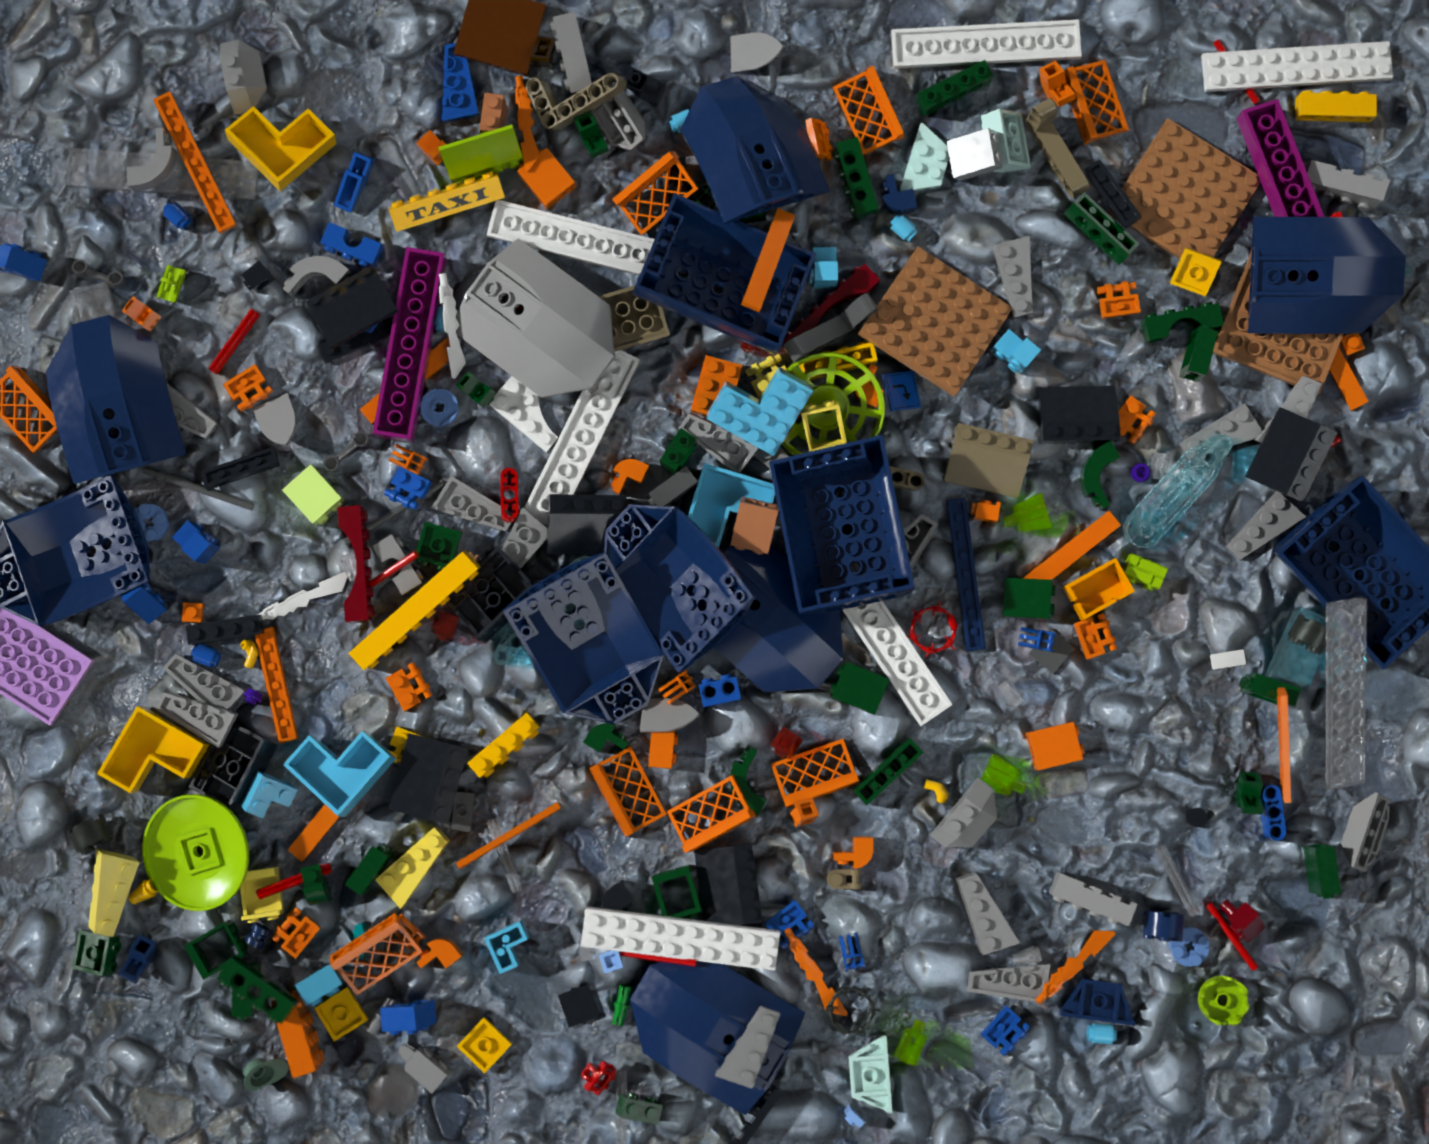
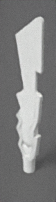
[439,273,466,379]
[256,571,349,620]

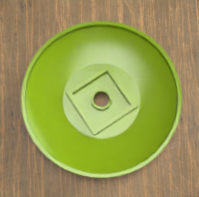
[142,794,249,911]

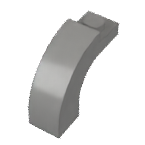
[126,127,177,191]
[283,256,352,297]

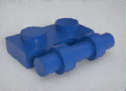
[384,466,433,510]
[764,899,815,949]
[980,1005,1031,1057]

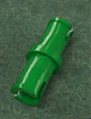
[612,984,632,1026]

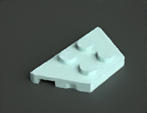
[899,123,949,192]
[848,1035,892,1113]

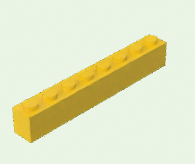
[348,550,481,670]

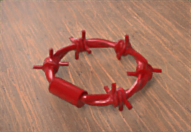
[907,601,958,658]

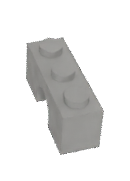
[372,534,424,596]

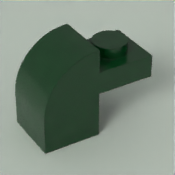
[573,110,609,159]
[456,372,496,408]
[583,723,628,753]
[1236,771,1264,815]
[300,863,332,906]

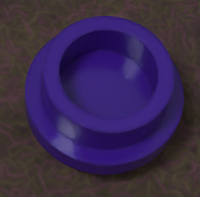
[1131,463,1150,482]
[243,689,262,705]

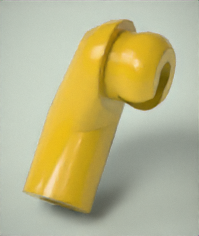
[241,640,258,669]
[924,779,949,804]

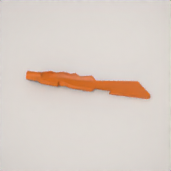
[515,76,540,172]
[784,928,848,1016]
[1035,930,1115,1005]

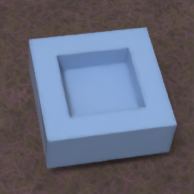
[599,950,624,973]
[844,1105,865,1128]

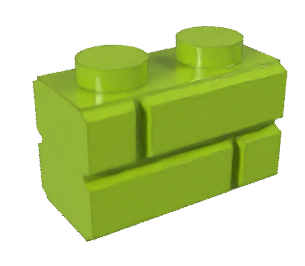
[1123,553,1168,592]

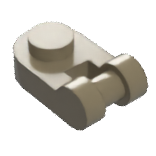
[826,869,862,889]

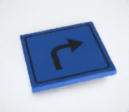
[882,371,922,412]

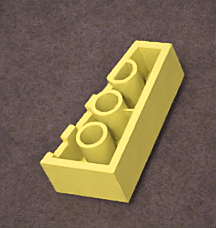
[375,826,450,909]
[89,848,140,937]

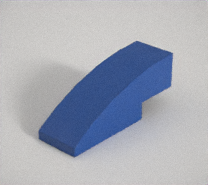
[333,152,376,213]

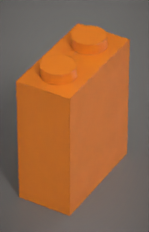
[517,148,576,210]
[1026,722,1085,771]

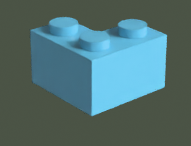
[809,247,838,289]
[991,329,1041,374]
[240,770,298,818]
[484,919,530,974]
[294,964,342,1007]

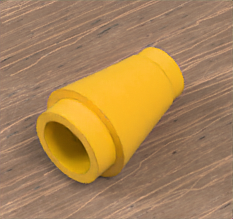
[128,879,158,905]

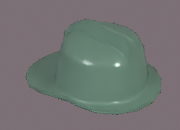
[243,1058,289,1091]

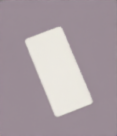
[1210,649,1246,670]

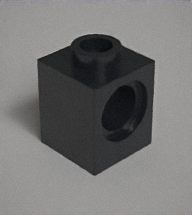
[241,260,275,293]

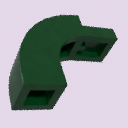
[1080,441,1120,510]
[730,747,767,817]

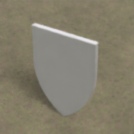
[731,32,784,73]
[253,393,296,446]
[640,698,699,732]

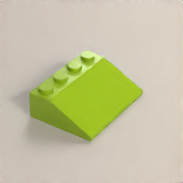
[438,124,524,185]

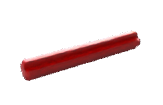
[209,309,260,374]
[256,863,332,900]

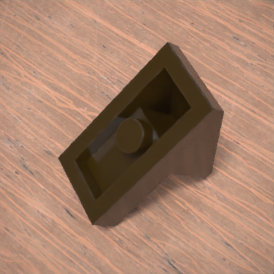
[530,36,556,68]

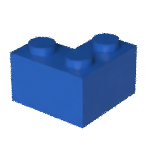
[0,243,47,282]
[172,520,221,564]
[120,583,167,624]
[380,1000,437,1035]

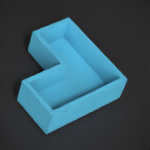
[707,367,813,456]
[688,463,775,549]
[283,731,396,817]

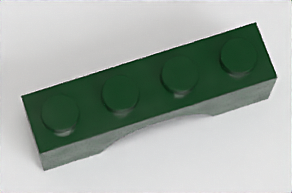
[1141,302,1224,344]

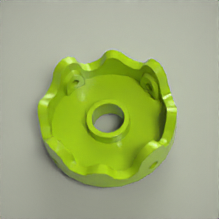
[1198,975,1249,1026]

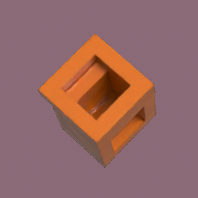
[970,500,1001,523]
[790,797,819,827]

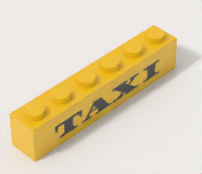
[389,171,505,232]

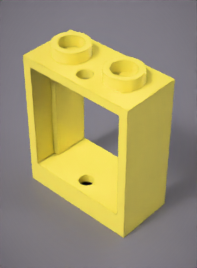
[801,400,847,452]

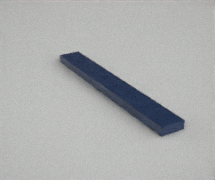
[946,498,986,652]

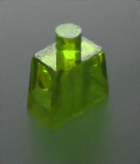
[1003,493,1052,533]
[981,754,1027,796]
[892,1019,927,1066]

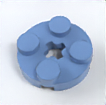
[420,389,459,428]
[135,504,170,542]
[1169,926,1209,967]

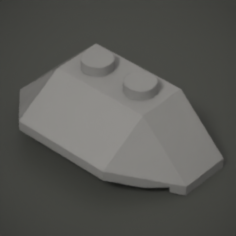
[219,40,267,116]
[592,76,645,150]
[930,777,997,847]
[1341,793,1390,872]

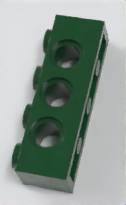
[916,60,994,116]
[833,137,879,220]
[1064,192,1139,265]
[852,738,924,805]
[217,955,299,1024]

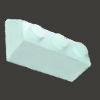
[981,109,1031,173]

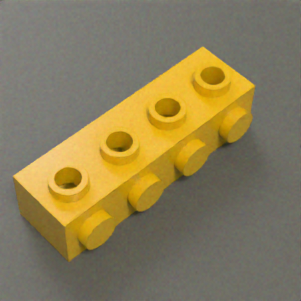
[1295,90,1377,122]
[799,341,878,380]
[467,713,541,778]

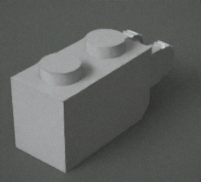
[398,1042,450,1093]

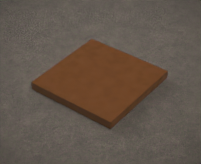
[454,0,546,76]

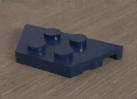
[1059,978,1135,1026]

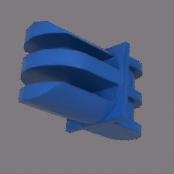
[1018,627,1057,652]
[839,932,865,972]

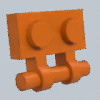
[805,118,833,161]
[1097,281,1141,319]
[223,364,274,412]
[1118,395,1157,445]
[1073,613,1117,660]
[385,662,433,712]
[271,907,322,959]

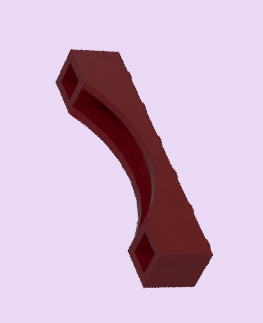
[782,263,881,346]
[337,505,375,624]

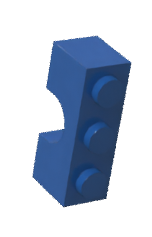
[320,222,385,269]

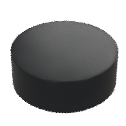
[1186,808,1207,827]

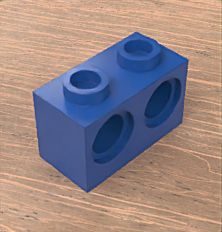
[698,674,741,707]

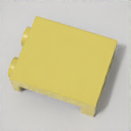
[240,867,284,923]

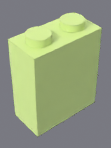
[282,464,345,526]

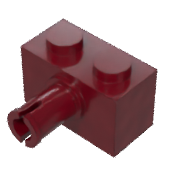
[1220,899,1265,943]

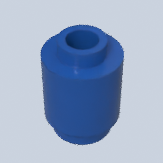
[163,202,192,230]
[191,643,222,667]

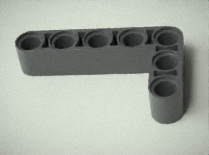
[783,292,879,363]

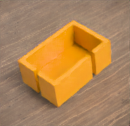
[1061,558,1135,621]

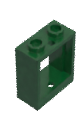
[1179,325,1218,382]
[659,428,697,475]
[1239,673,1301,707]
[651,864,702,919]
[184,920,248,980]

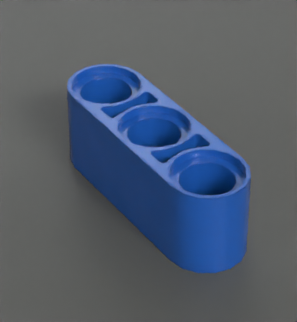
[1260,784,1286,841]

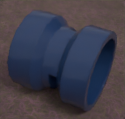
[244,922,271,949]

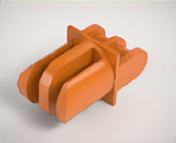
[388,444,428,476]
[658,670,698,705]
[394,913,426,951]

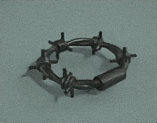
[822,985,880,1036]

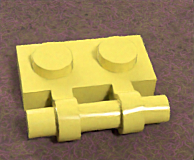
[745,354,786,399]

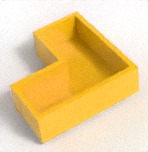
[225,106,336,192]
[97,706,210,793]

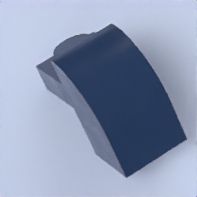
[882,174,917,215]
[118,934,157,984]

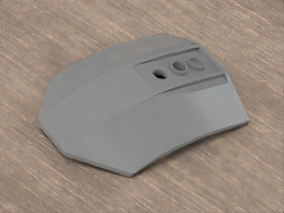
[456,238,615,398]

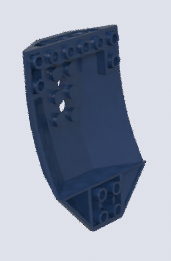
[680,76,830,224]
[1247,217,1406,334]
[46,315,187,484]
[0,474,150,626]
[604,504,755,673]
[690,544,844,693]
[502,552,664,724]
[630,961,805,1115]

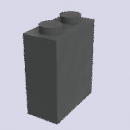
[648,466,698,507]

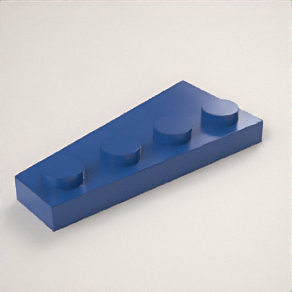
[442,43,479,123]

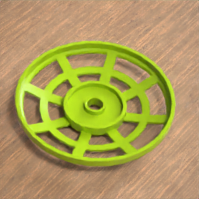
[782,352,885,455]

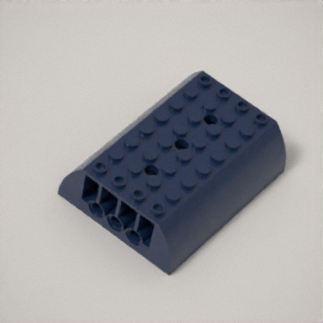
[632,193,816,355]
[769,435,915,614]
[1273,475,1429,670]

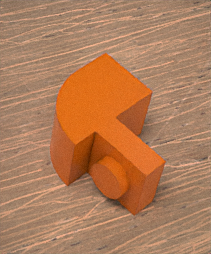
[1039,60,1076,107]
[416,130,447,165]
[122,296,161,332]
[853,364,884,409]
[611,459,650,495]
[833,836,874,869]
[416,937,464,968]

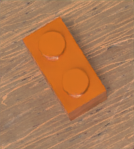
[648,730,679,769]

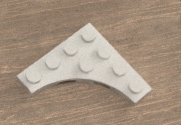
[489,376,558,453]

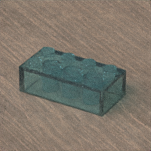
[1265,607,1337,693]

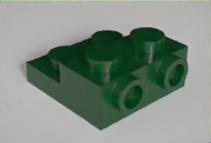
[416,522,462,570]
[72,929,121,977]

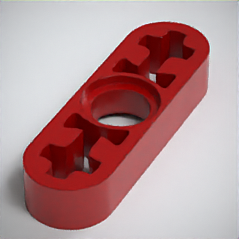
[500,468,519,523]

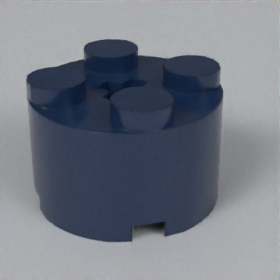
[1143,910,1184,942]

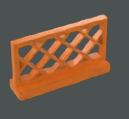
[1064,60,1129,145]
[833,66,905,156]
[612,151,700,236]
[0,365,58,453]
[771,739,859,809]
[589,746,667,837]
[667,775,756,853]
[330,913,423,995]

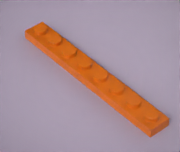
[153,91,237,234]

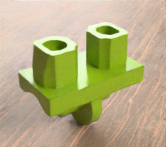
[156,265,187,303]

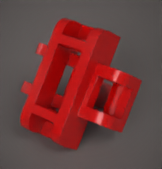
[581,1060,616,1096]

